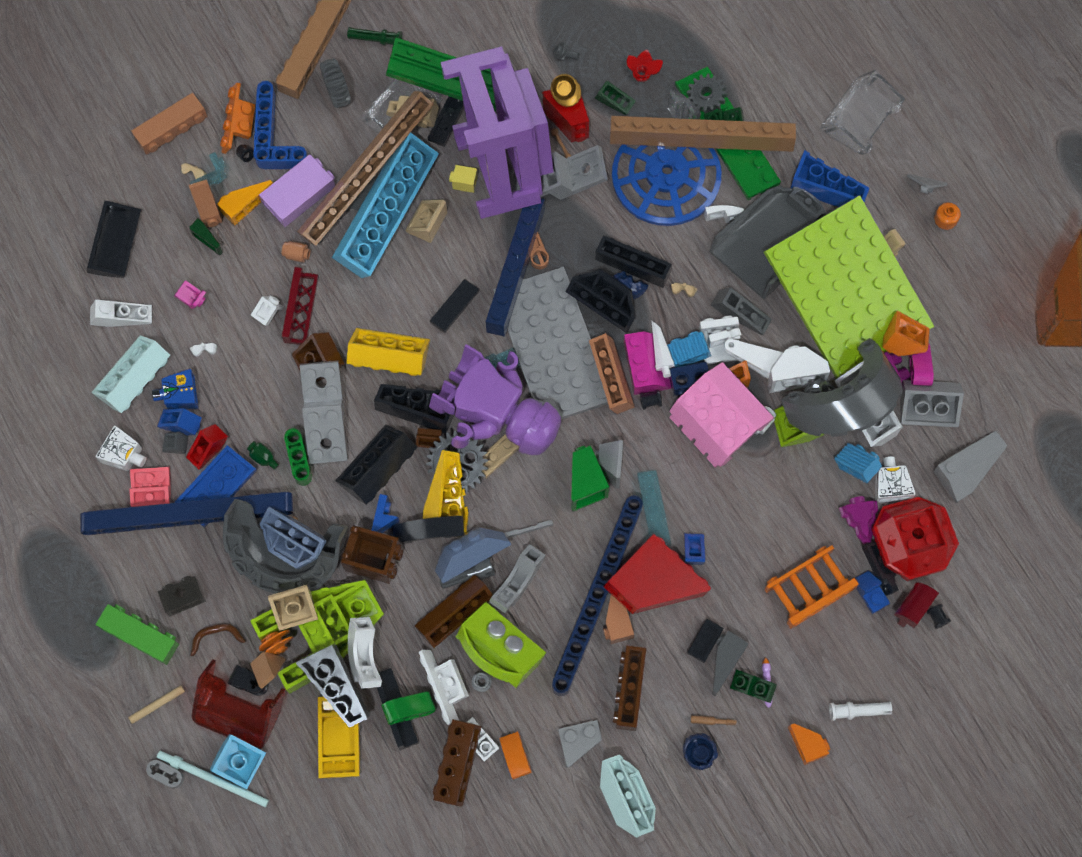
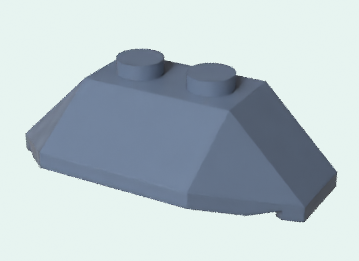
[260,507,326,569]
[435,527,511,583]

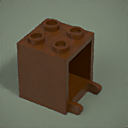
[341,525,403,584]

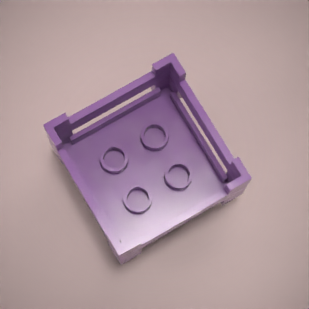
[441,47,553,219]

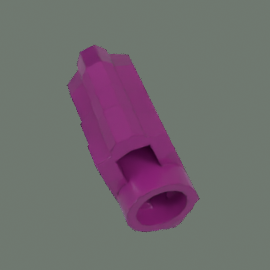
[839,496,878,544]

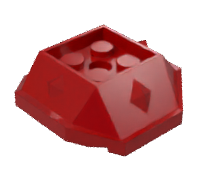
[871,497,959,581]

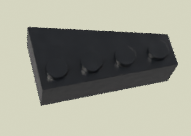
[374,384,454,434]

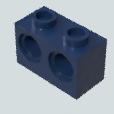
[669,362,709,397]

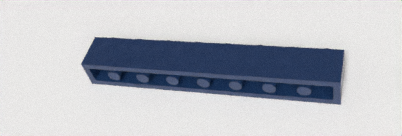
[486,198,545,337]

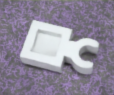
[707,328,741,348]

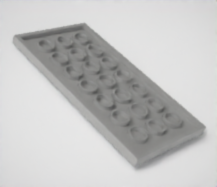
[493,267,608,420]

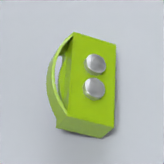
[456,602,546,688]

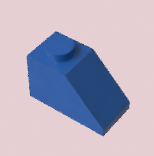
[157,408,202,435]

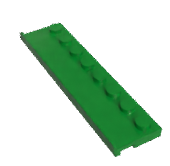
[385,38,496,111]
[675,66,781,201]

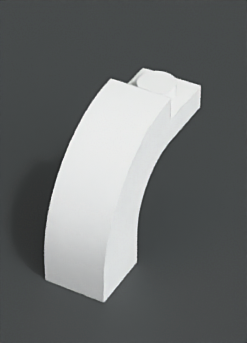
[348,617,382,688]

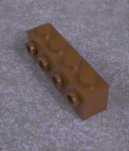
[414,575,493,648]
[613,645,646,731]
[433,719,482,807]

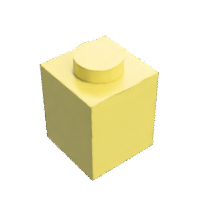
[449,165,478,193]

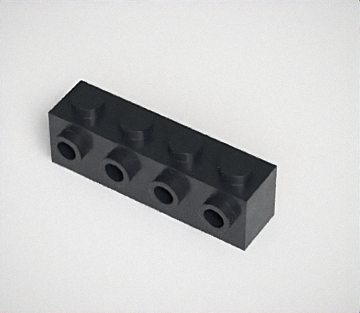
[595,235,672,288]

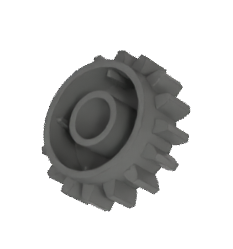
[687,74,727,113]

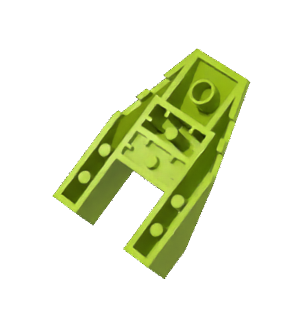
[250,580,384,694]

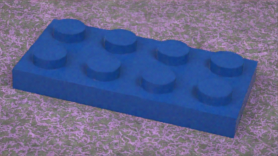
[175,445,257,528]

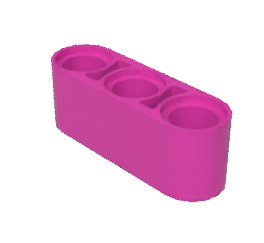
[908,343,934,386]

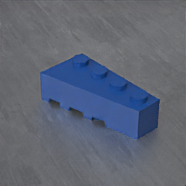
[791,150,869,207]

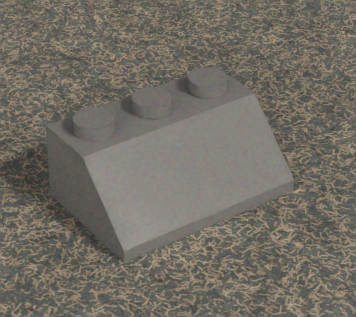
[900,380,964,427]

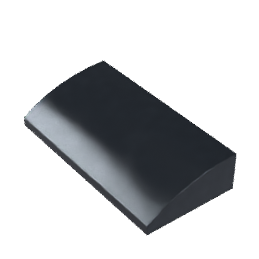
[87,200,141,278]

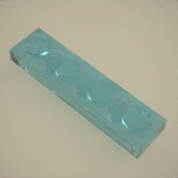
[637,470,671,546]

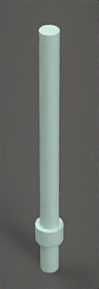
[157,750,269,808]

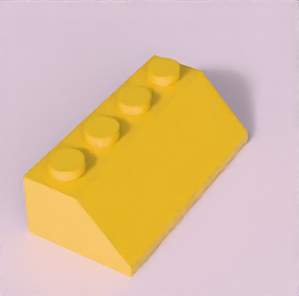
[347,328,430,376]

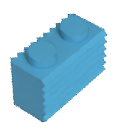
[667,331,712,368]
[834,443,882,483]

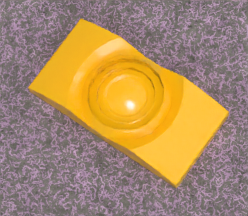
[318,697,360,779]

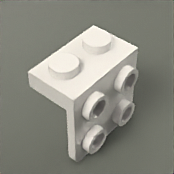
[699,316,739,364]

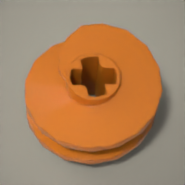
[258,629,293,655]

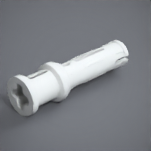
[829,702,892,721]

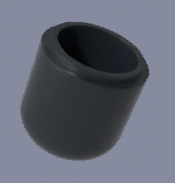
[236,144,254,162]

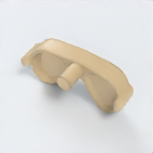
[181,163,206,180]
[671,283,697,297]

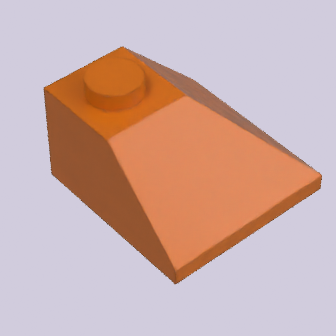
[882,311,930,356]

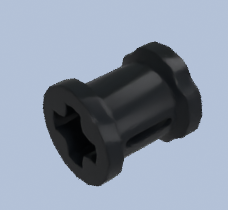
[640,390,662,410]
[926,604,951,629]

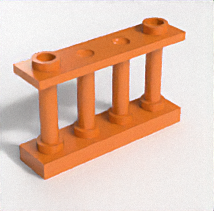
[765,545,859,629]

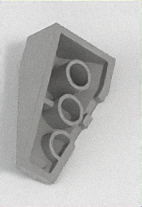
[934,431,1007,503]

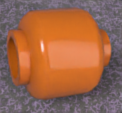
[934,202,961,230]

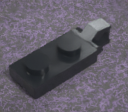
[862,541,899,596]

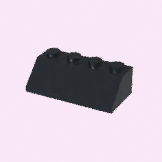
[335,425,417,505]

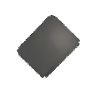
[162,432,188,454]

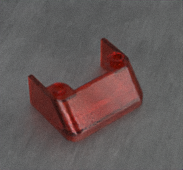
[191,659,286,749]

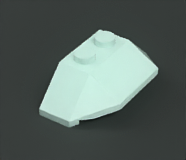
[600,755,656,838]

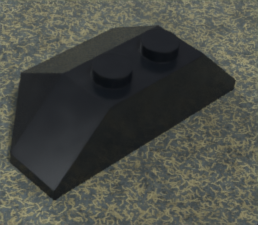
[565,269,636,333]

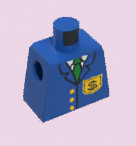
[152,369,199,409]

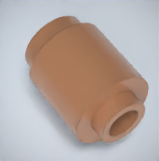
[281,241,311,263]

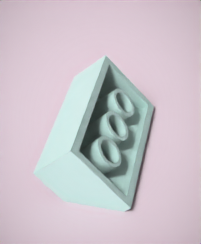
[91,335,170,413]

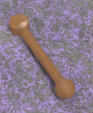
[551,128,572,158]

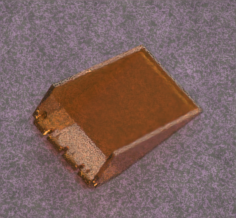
[1035,225,1082,347]

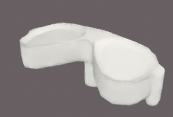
[190,343,217,357]

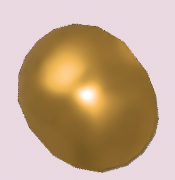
[550,74,581,107]

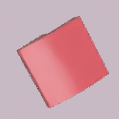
[129,467,171,507]

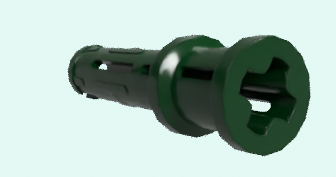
[347,27,402,46]

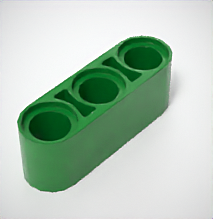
[284,428,312,486]
[381,691,436,725]

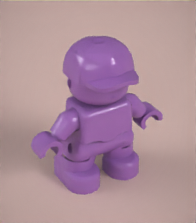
[429,344,561,455]

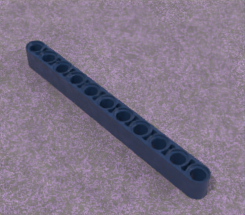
[80,492,293,535]
[552,495,643,696]

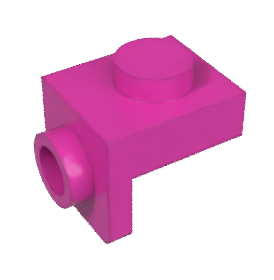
[174,280,206,309]

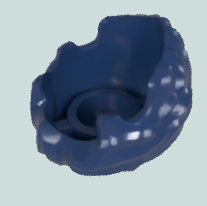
[613,271,648,299]
[683,733,718,770]

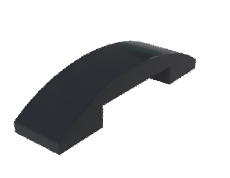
[392,516,464,544]

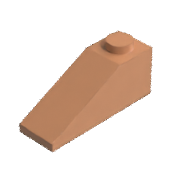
[189,180,222,227]
[603,595,634,644]

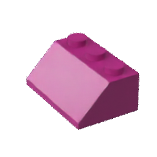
[623,332,671,395]

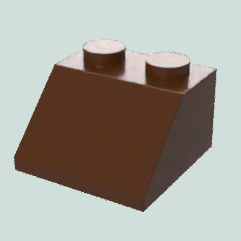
[292,332,344,382]

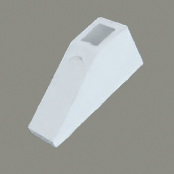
[90,300,152,327]

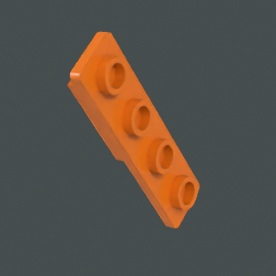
[220,82,255,154]

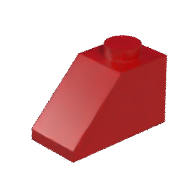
[186,424,228,470]

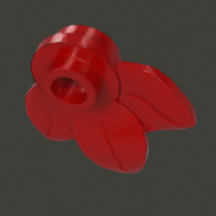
[627,50,663,82]

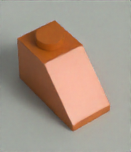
[788,724,830,765]

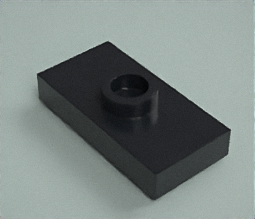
[687,618,724,663]

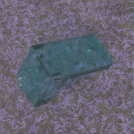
[190,152,227,186]

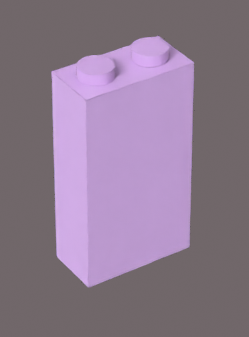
[259,155,335,227]

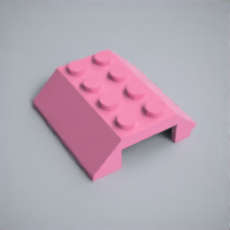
[669,362,774,468]

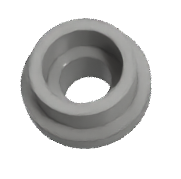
[472,672,492,692]

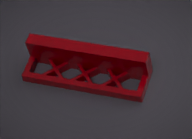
[282,267,319,345]

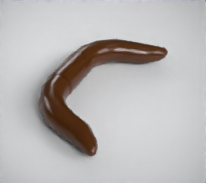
[190,623,246,656]

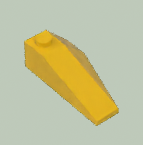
[423,450,468,533]

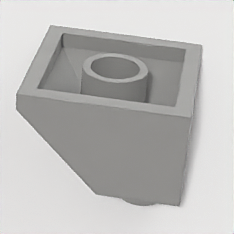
[595,440,623,489]

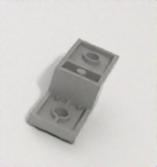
[509,145,608,200]
[300,360,348,464]

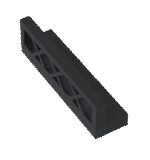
[376,668,419,751]

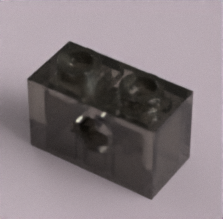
[158,576,206,617]

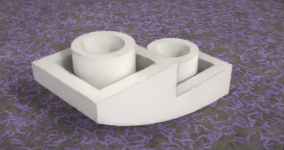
[466,717,499,761]

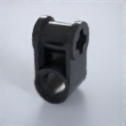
[227,665,268,696]

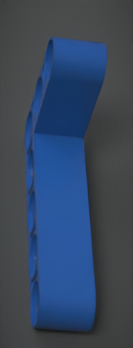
[253,81,307,169]

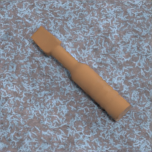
[691,715,736,725]

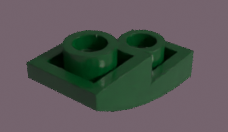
[704,107,744,121]
[730,669,777,703]

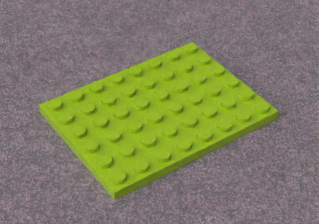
[764,196,934,379]

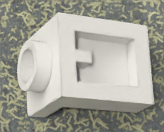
[251,295,283,326]

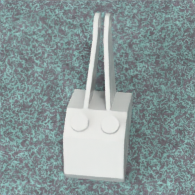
[724,339,830,393]

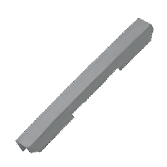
[504,520,553,538]

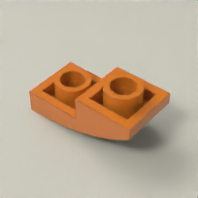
[499,731,532,779]

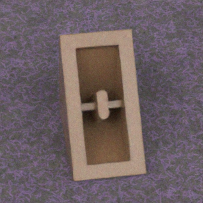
[250,651,286,689]

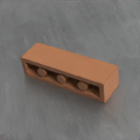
[131,93,208,155]
[589,333,634,414]

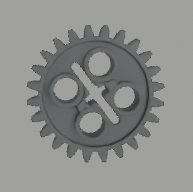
[426,431,489,492]

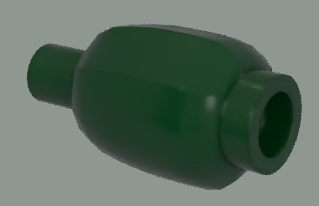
[247,441,279,470]

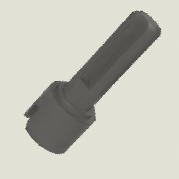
[440,558,495,589]

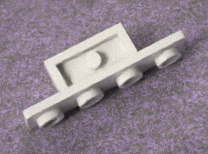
[419,650,469,725]

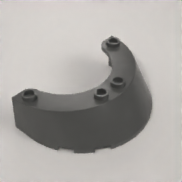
[781,338,902,437]
[223,499,349,594]

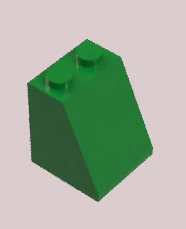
[571,445,609,512]

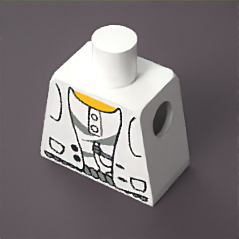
[95,426,146,471]
[875,457,915,503]

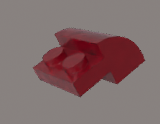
[894,582,939,628]

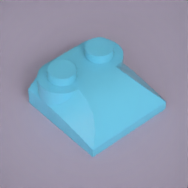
[210,734,266,789]

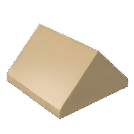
[405,200,447,243]
[268,585,318,631]

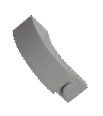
[489,544,546,613]

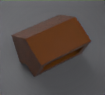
[416,428,442,448]

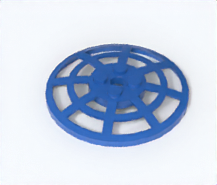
[612,144,722,226]

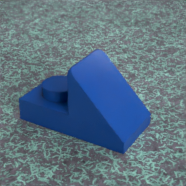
[371,494,400,533]
[684,534,705,565]
[855,571,890,614]

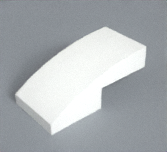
[704,205,744,224]

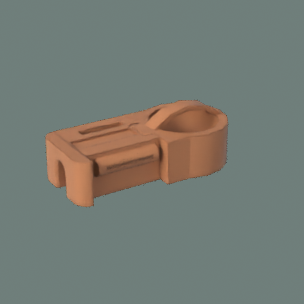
[530,232,549,270]

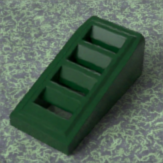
[595,80,636,115]
[189,218,223,255]

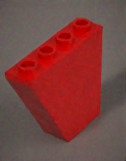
[604,534,711,614]

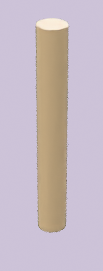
[128,685,185,724]

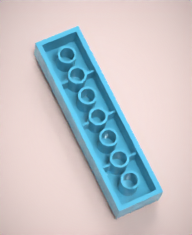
[332,132,439,278]

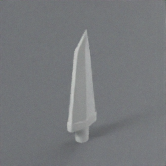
[651,320,675,378]

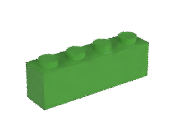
[95,604,179,665]

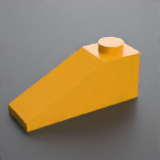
[217,180,273,225]

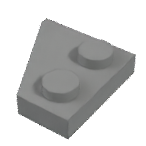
[558,720,602,768]

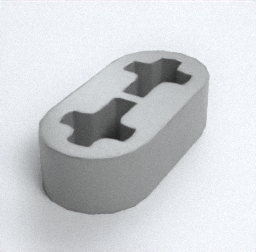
[146,760,184,789]

